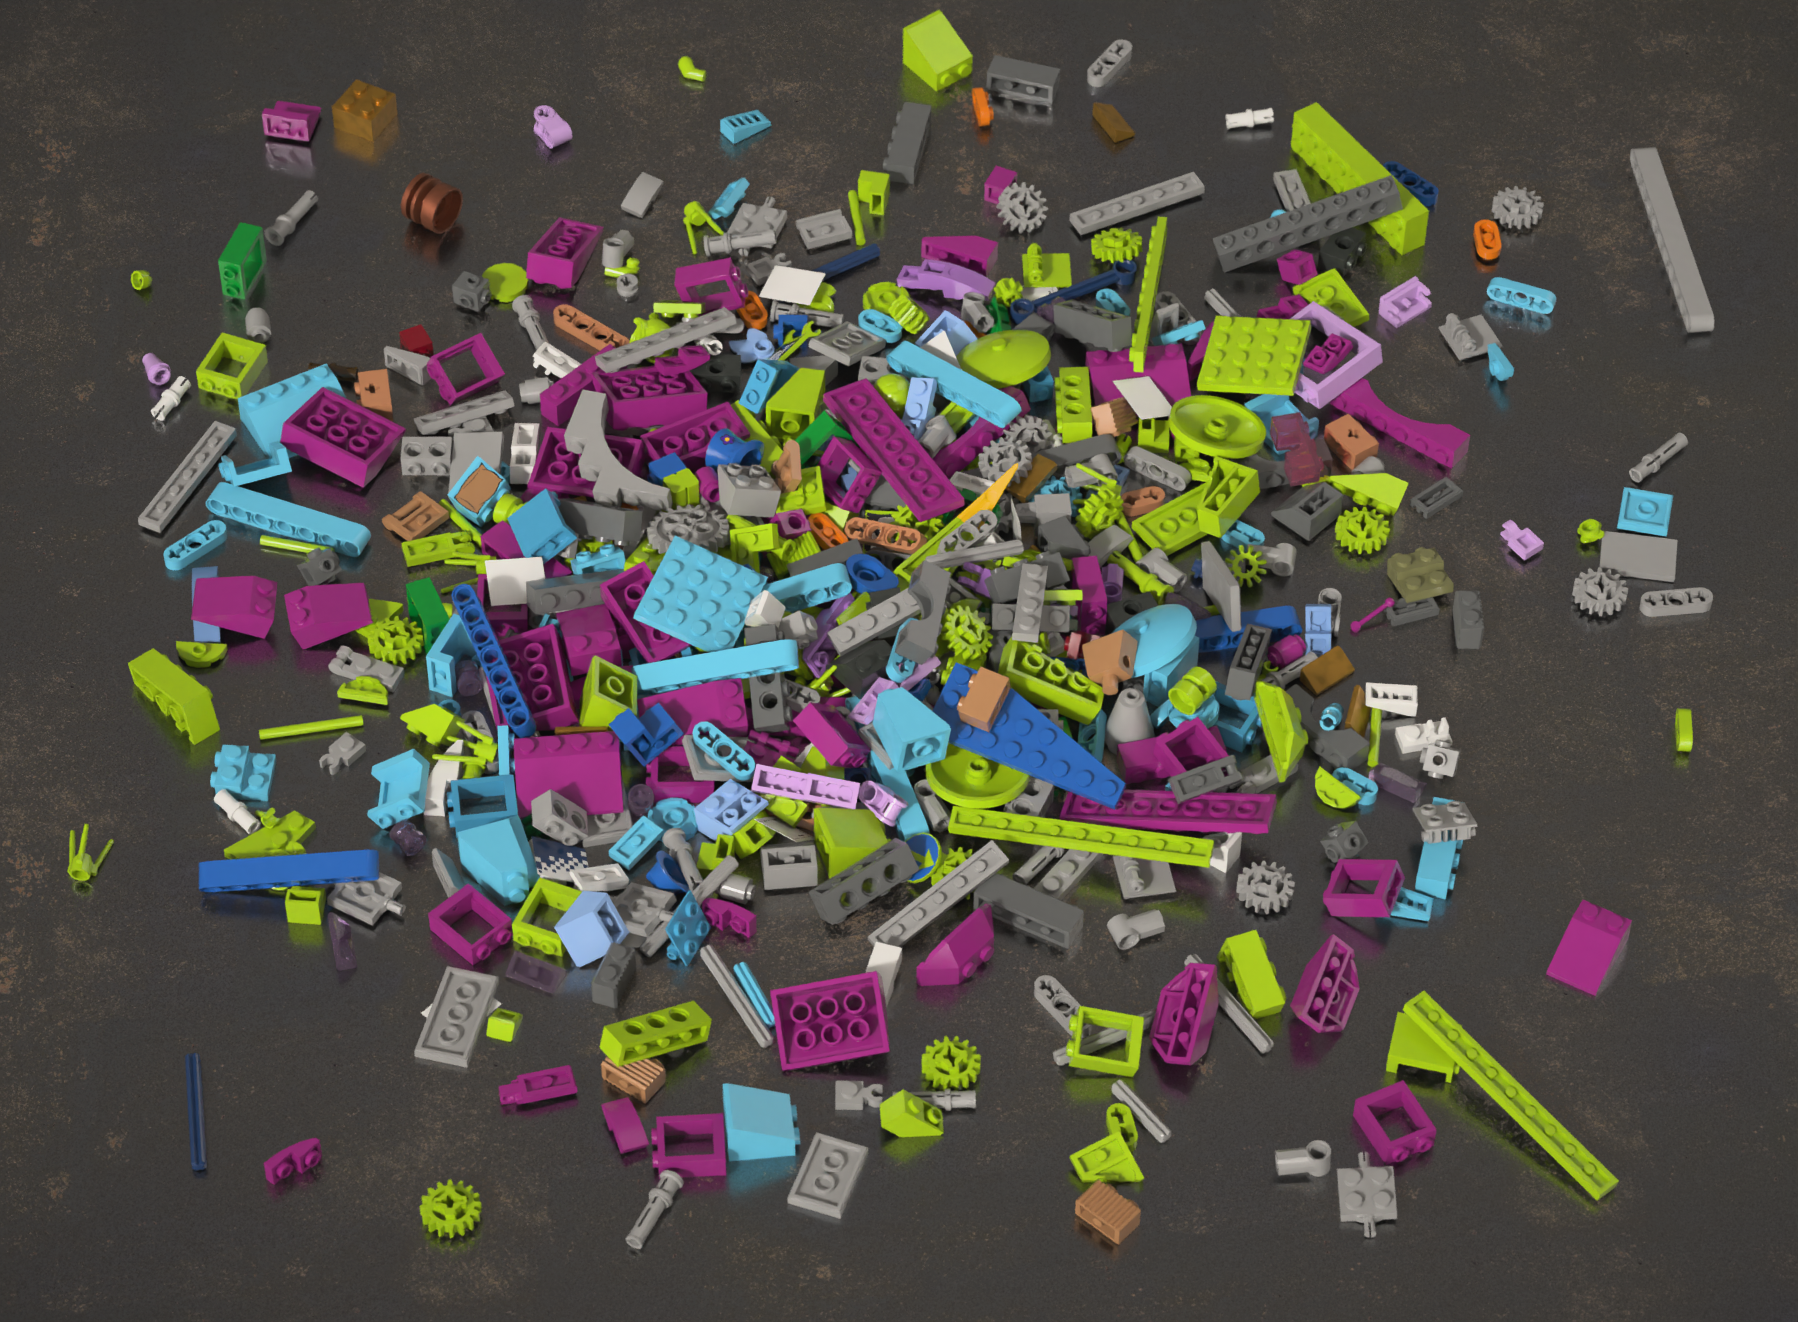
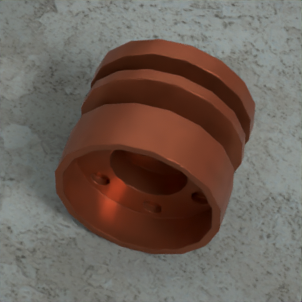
[401,173,463,234]

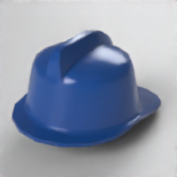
[846,554,899,595]
[646,850,699,896]

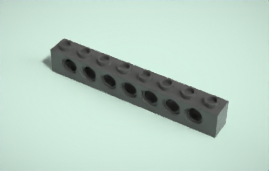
[1212,175,1403,272]

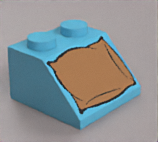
[448,456,511,527]

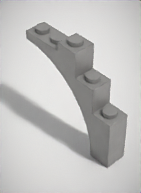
[564,390,673,511]

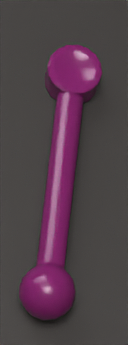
[1351,597,1395,632]

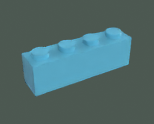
[1415,797,1463,899]

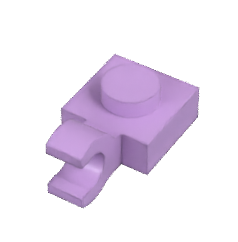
[1501,520,1544,560]

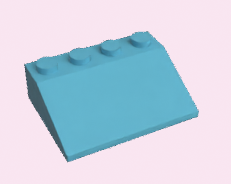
[238,364,347,459]

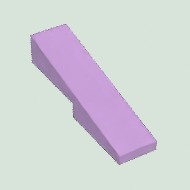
[848,656,941,725]
[751,764,860,810]

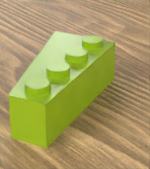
[998,637,1104,726]
[128,648,220,745]

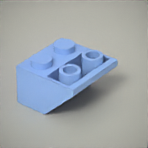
[915,310,978,356]
[694,779,768,841]
[554,890,629,967]

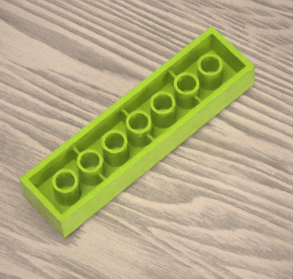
[1291,102,1429,255]

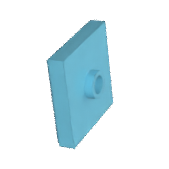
[1617,487,1673,537]

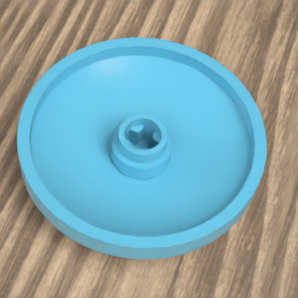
[1111,604,1197,678]

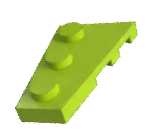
[1293,268,1369,327]
[224,810,316,860]

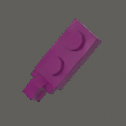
[499,1065,577,1105]

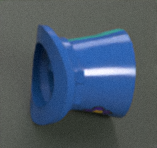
[705,428,764,472]

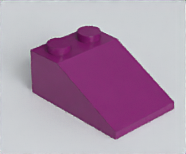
[191,576,278,639]
[284,583,373,650]
[556,604,622,676]
[1546,900,1632,996]

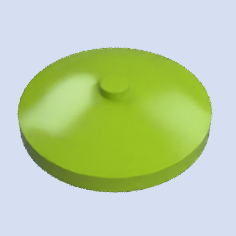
[956,330,1051,389]
[1168,395,1266,459]
[926,743,1030,809]

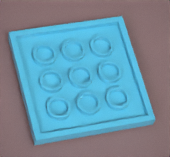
[633,535,768,653]

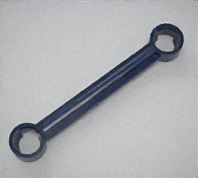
[1010,259,1137,325]

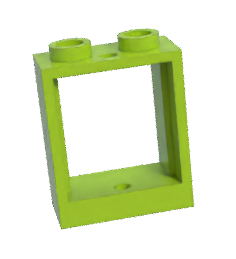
[196,332,268,399]
[512,877,582,957]
[1066,1006,1144,1077]

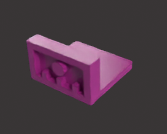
[262,101,321,141]

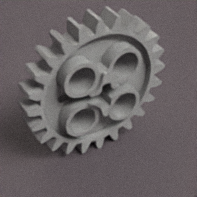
[647,504,729,554]

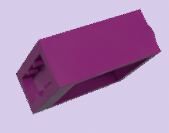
[674,258,748,316]
[426,333,505,406]
[817,436,882,513]
[1070,556,1107,635]
[476,574,529,636]
[793,702,871,768]
[1153,717,1229,777]
[646,746,715,803]
[1323,859,1405,917]
[428,883,513,966]
[1353,1080,1437,1165]
[651,1113,726,1179]

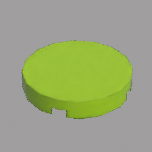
[482,263,529,302]
[863,282,910,319]

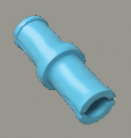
[1320,703,1344,731]

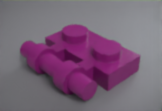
[739,729,799,768]

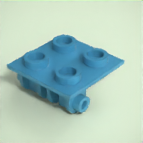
[665,890,711,966]

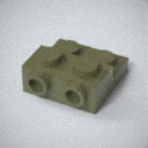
[1387,547,1454,603]

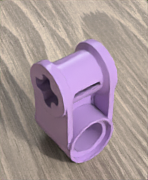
[534,106,573,149]
[858,781,908,827]

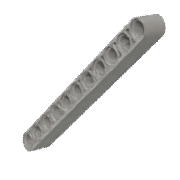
[1630,147,1714,333]

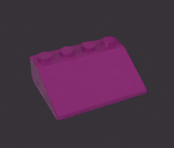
[1086,344,1191,417]
[591,366,707,431]
[280,387,406,488]
[528,427,646,497]
[486,624,579,732]
[514,731,624,820]
[770,971,890,1071]

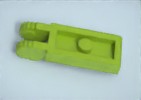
[401,531,475,567]

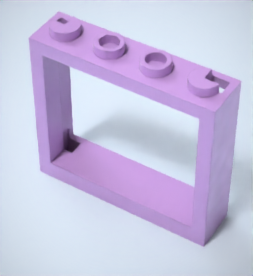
[1290,301,1383,409]

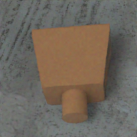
[1082,629,1138,695]

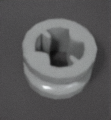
[617,274,638,297]

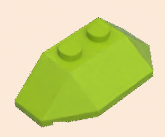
[1253,681,1308,783]

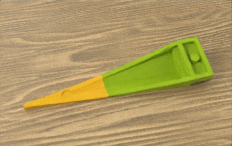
[893,463,1018,616]

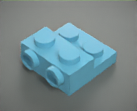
[570,544,625,575]
[210,745,276,801]

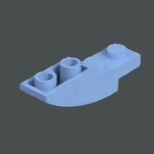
[900,377,937,441]

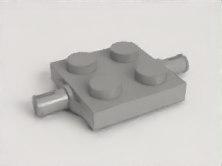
[728,197,788,257]
[327,872,406,925]
[609,882,676,938]
[1337,1152,1397,1238]

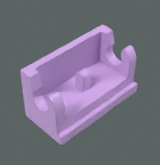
[1378,276,1432,328]

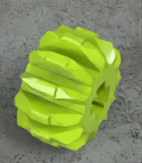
[888,295,930,334]
[1225,545,1267,587]

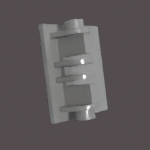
[1438,313,1503,360]
[1413,801,1478,844]
[1113,856,1176,899]

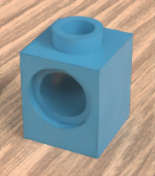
[1022,366,1054,402]

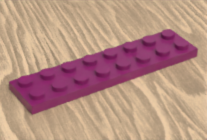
[823,378,964,522]
[1059,790,1277,834]

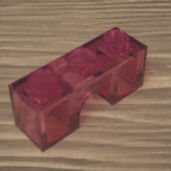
[1270,412,1324,486]

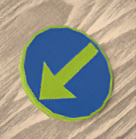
[905,833,942,883]

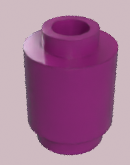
[694,467,720,502]
[1267,635,1306,669]

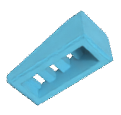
[720,110,771,144]
[1391,887,1433,921]

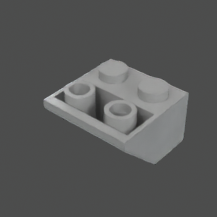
[718,463,781,517]
[760,841,817,890]

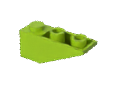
[1327,473,1409,516]

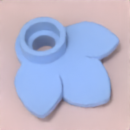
[729,328,775,363]

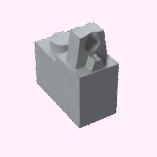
[1016,493,1072,537]

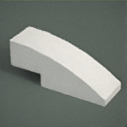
[510,423,539,484]
[424,740,465,816]
[866,942,902,1008]

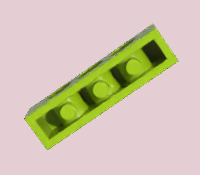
[1054,367,1092,443]
[600,1001,712,1067]

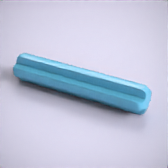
[733,962,775,1028]

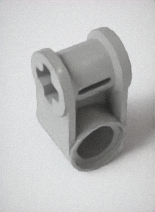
[1318,588,1342,637]

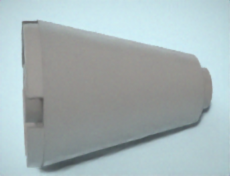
[1104,688,1155,755]

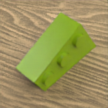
[1197,456,1260,538]
[1217,930,1286,1020]

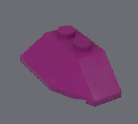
[916,903,994,986]
[1290,934,1360,1033]
[1149,963,1219,1065]

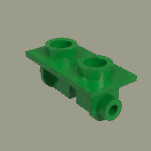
[986,296,1011,335]

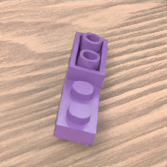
[897,259,996,301]
[803,593,855,678]

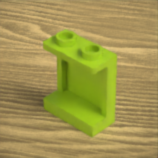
[1386,1012,1462,1083]

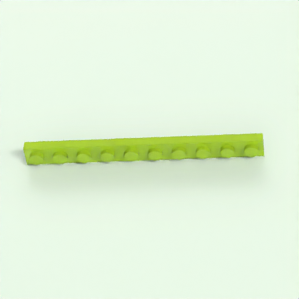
[1129,217,1167,372]
[948,806,1214,868]
[1403,991,1619,1201]

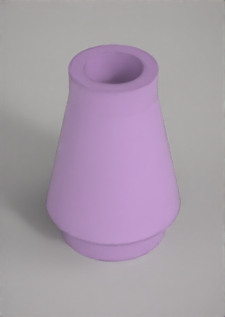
[142,353,171,385]

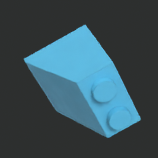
[873,687,951,773]
[457,819,529,906]
[723,1083,800,1162]

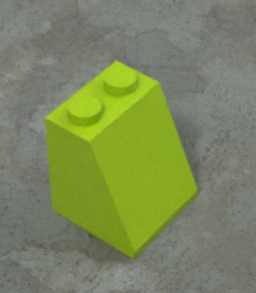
[903,10,973,92]
[766,368,825,442]
[579,655,637,731]
[814,808,891,879]

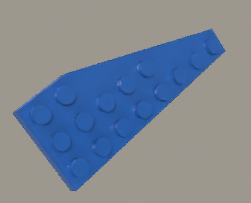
[932,662,1126,810]

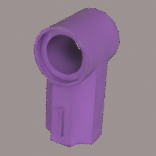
[1102,564,1124,605]

